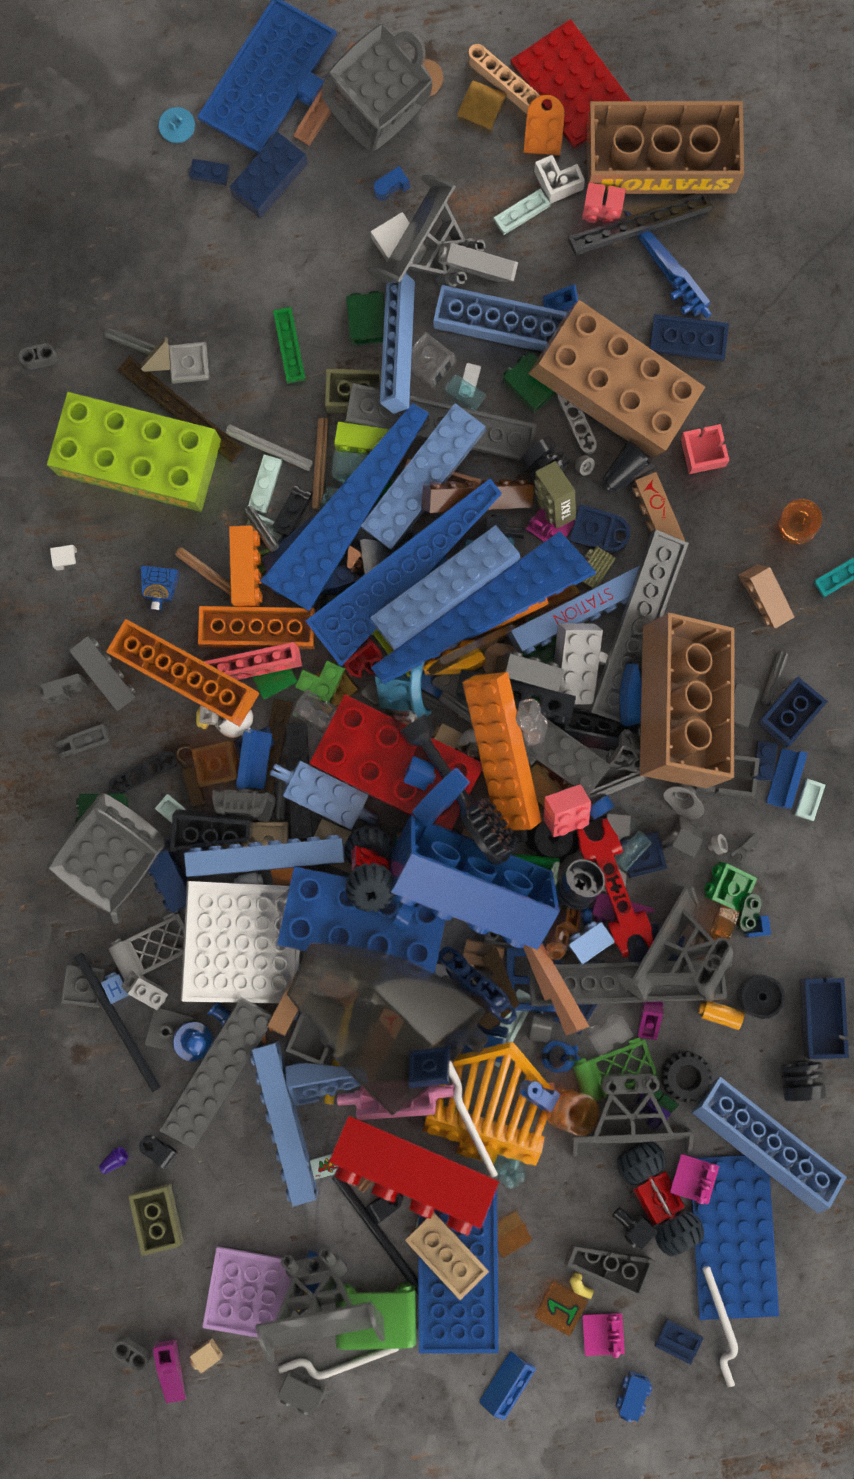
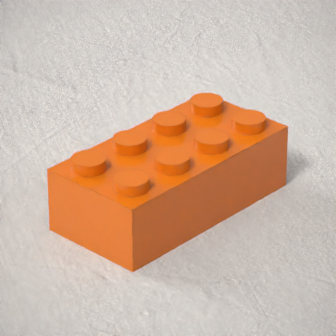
[229,525,263,607]

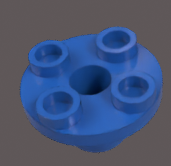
[173,1021,212,1061]

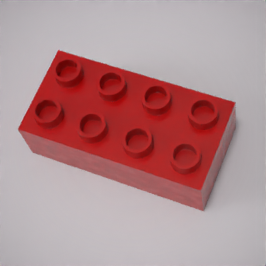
[309,694,483,831]
[329,1116,500,1236]

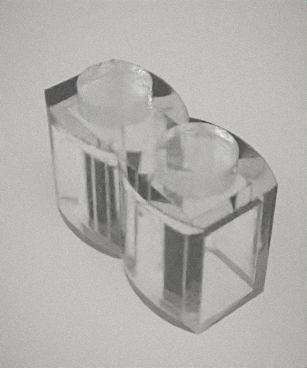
[516,698,548,746]

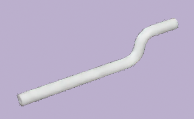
[449,1061,497,1178]
[702,1266,738,1387]
[278,1349,399,1380]

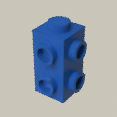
[615,1370,652,1422]

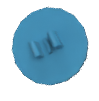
[158,107,195,143]

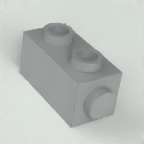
[121,970,168,1010]

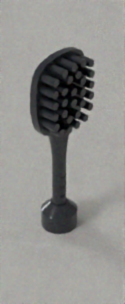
[399,714,519,865]

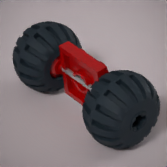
[345,826,395,912]
[617,1141,704,1257]

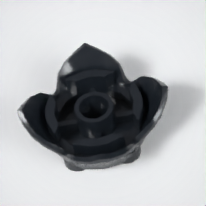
[525,819,579,865]

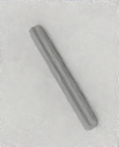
[226,425,313,471]

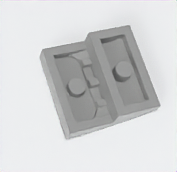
[360,539,392,574]

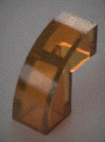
[703,904,739,957]

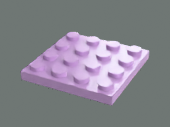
[202,1246,295,1338]

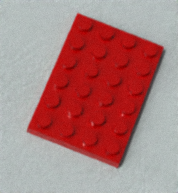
[511,19,632,149]

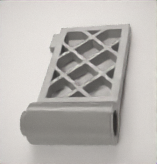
[108,913,185,981]

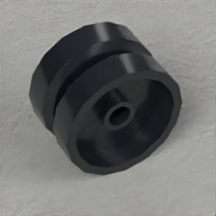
[737,974,785,1019]

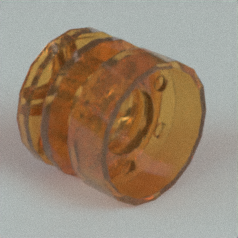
[778,499,822,545]
[546,1088,599,1136]

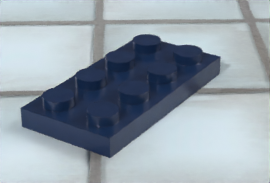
[650,314,729,362]

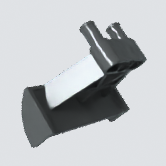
[367,175,486,287]
[617,879,734,1001]
[571,1073,694,1157]
[256,1247,385,1362]

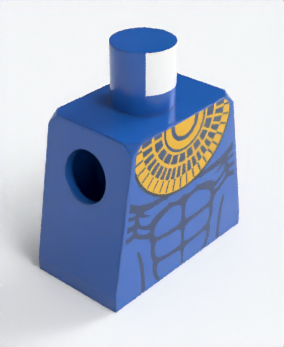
[141,566,180,612]

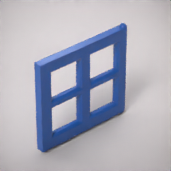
[507,948,562,1012]

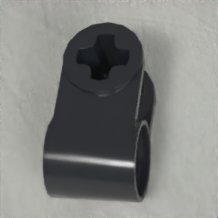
[139,1135,178,1170]
[365,1193,404,1224]

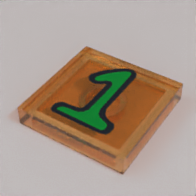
[535,1281,588,1337]

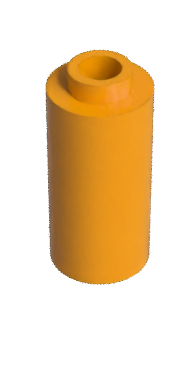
[698,1000,744,1030]

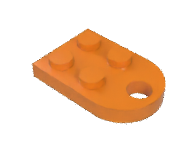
[524,95,564,156]

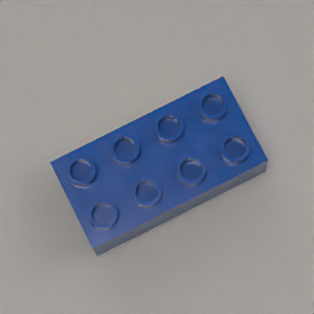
[391,815,559,950]
[277,867,445,979]

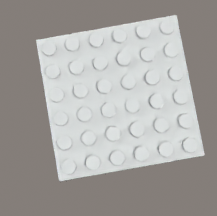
[181,881,300,1003]

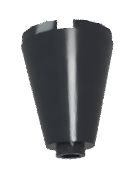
[602,440,655,492]

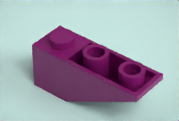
[153,1339,186,1403]

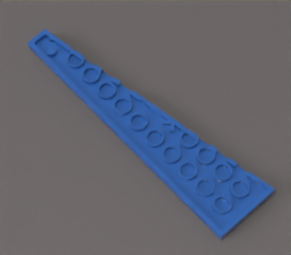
[260,403,429,611]
[306,478,502,666]
[371,531,596,685]

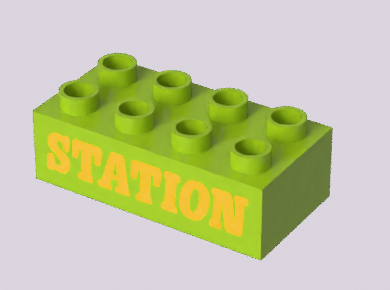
[47,392,221,512]

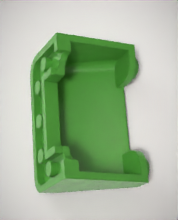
[336,1283,417,1350]

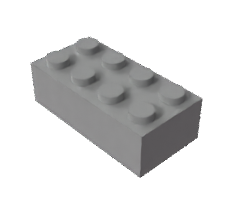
[554,623,603,704]

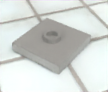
[168,342,210,384]

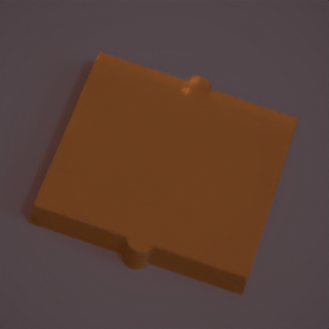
[497,1211,533,1258]

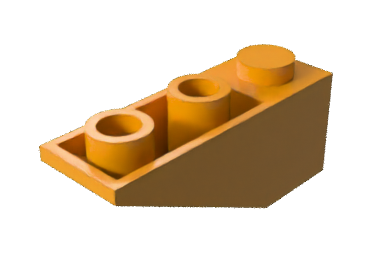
[423,639,486,675]

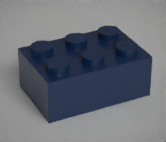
[757,677,828,747]
[147,850,188,913]

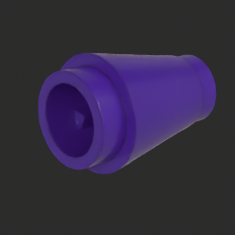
[99,1147,129,1174]

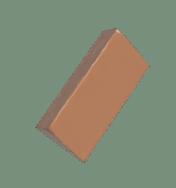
[347,545,364,576]

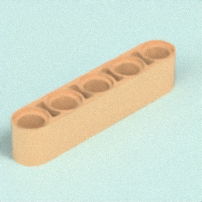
[469,44,540,114]

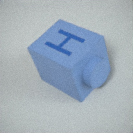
[101,972,129,1004]

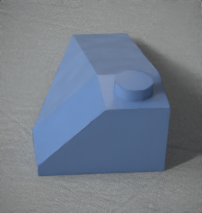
[286,1063,368,1106]

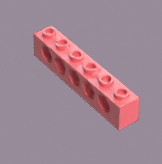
[204,642,302,680]

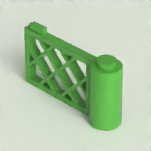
[572,1037,658,1104]

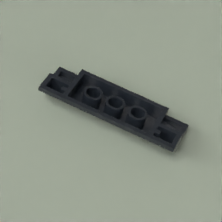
[547,703,641,755]

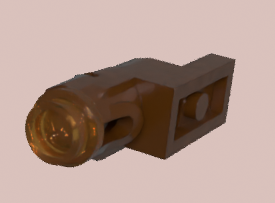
[546,905,582,960]

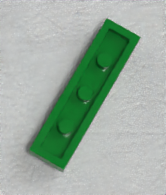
[273,307,306,384]

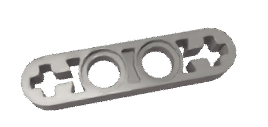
[557,394,597,455]

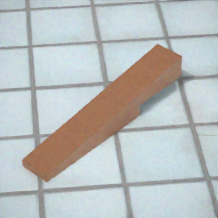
[293,42,355,146]
[523,943,589,1036]

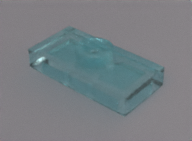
[445,374,486,411]
[614,830,652,871]

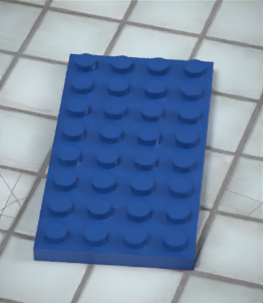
[197,0,337,154]
[691,1155,779,1320]
[418,1189,499,1353]

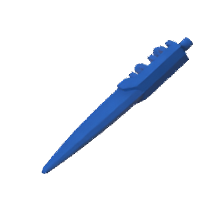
[624,211,712,319]

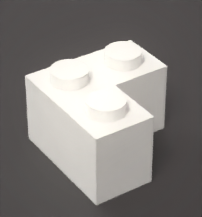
[534,155,585,203]

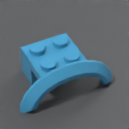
[375,662,432,718]

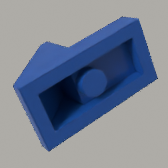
[543,284,578,311]

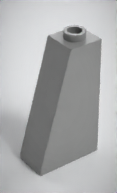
[438,243,518,282]

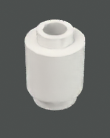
[234,871,264,885]

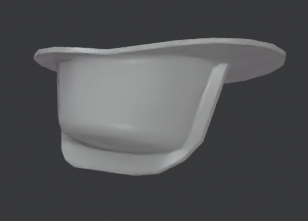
[664,782,704,820]

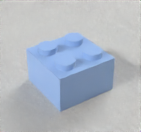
[568,921,615,964]

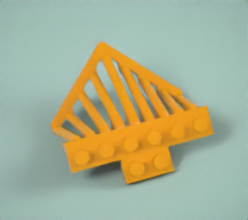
[422,1042,553,1166]

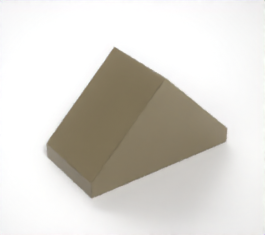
[141,336,170,372]

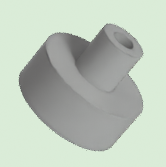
[575,455,595,476]
[708,834,728,855]

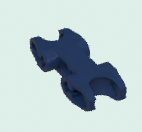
[438,947,517,1024]

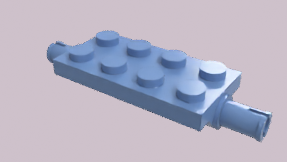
[270,761,378,830]

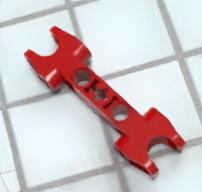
[576,819,653,958]

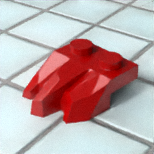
[343,637,383,678]

